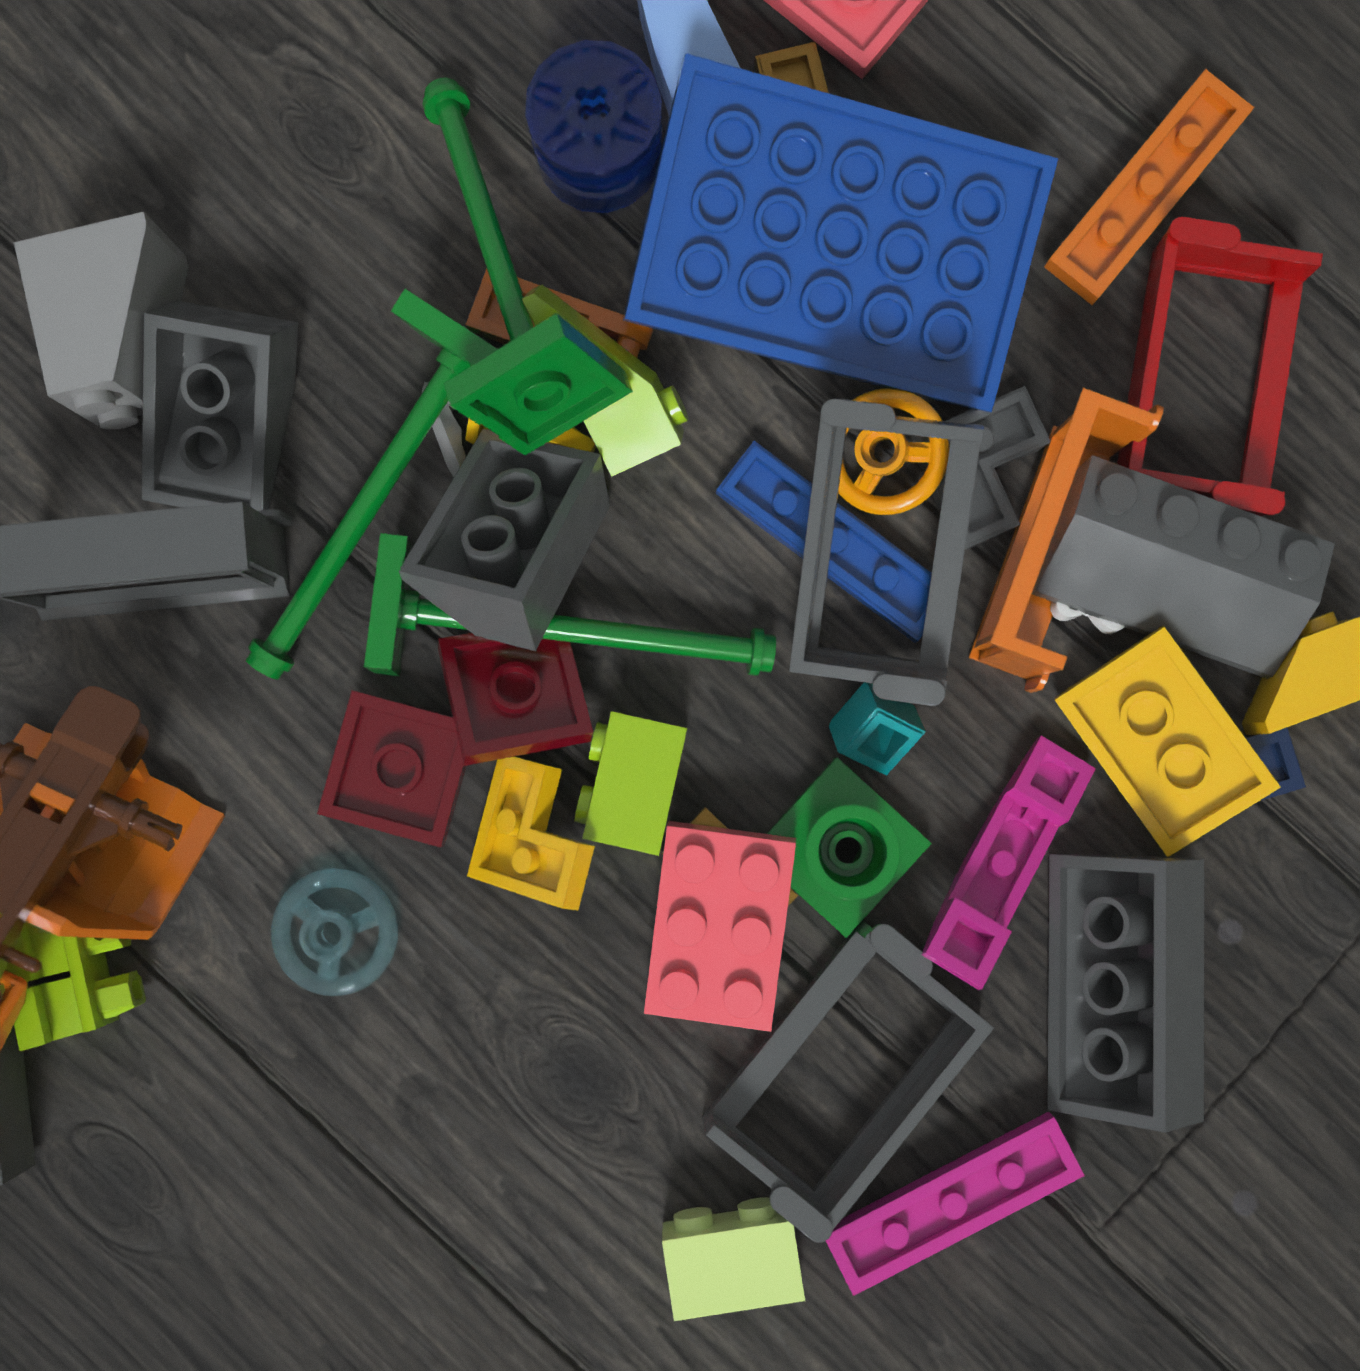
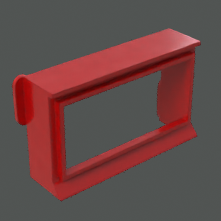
[1117,217,1323,517]

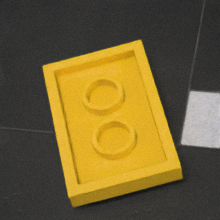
[1055,625,1281,857]

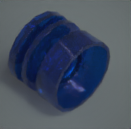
[525,40,663,213]

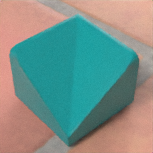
[829,682,926,776]

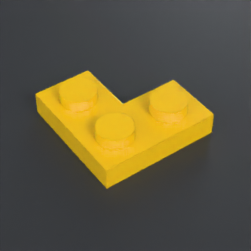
[467,756,595,910]

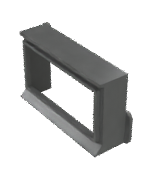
[789,399,984,706]
[0,502,293,621]
[702,920,994,1243]

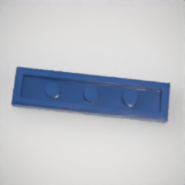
[716,441,932,643]

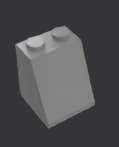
[14,212,188,430]

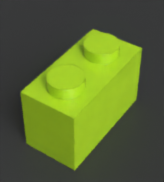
[574,711,687,856]

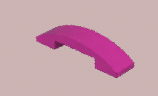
[922,735,1096,990]

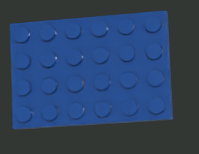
[623,53,1058,412]

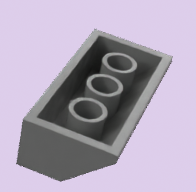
[1032,455,1335,679]
[1048,854,1204,1133]

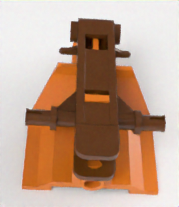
[0,686,225,1052]

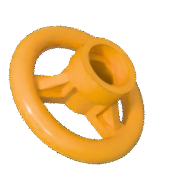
[838,388,949,515]

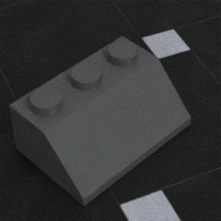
[399,429,610,651]

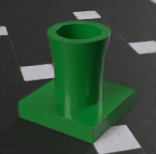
[766,757,932,938]

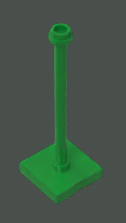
[422,78,633,455]
[246,289,498,680]
[364,533,776,677]

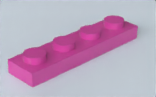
[826,1111,1085,1296]

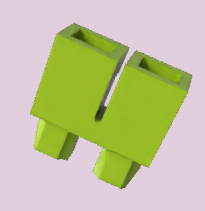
[5,922,146,1051]

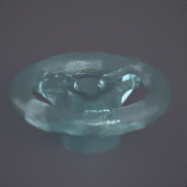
[271,868,398,996]

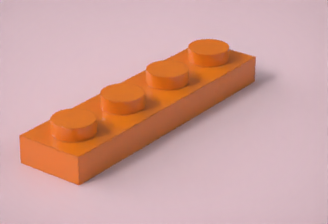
[1044,69,1255,305]

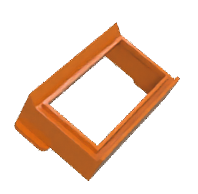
[968,388,1164,693]

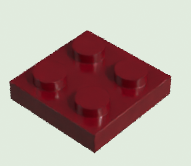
[438,633,593,766]
[317,690,467,848]

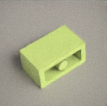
[662,1197,805,1321]

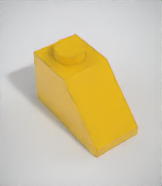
[1242,611,1360,735]

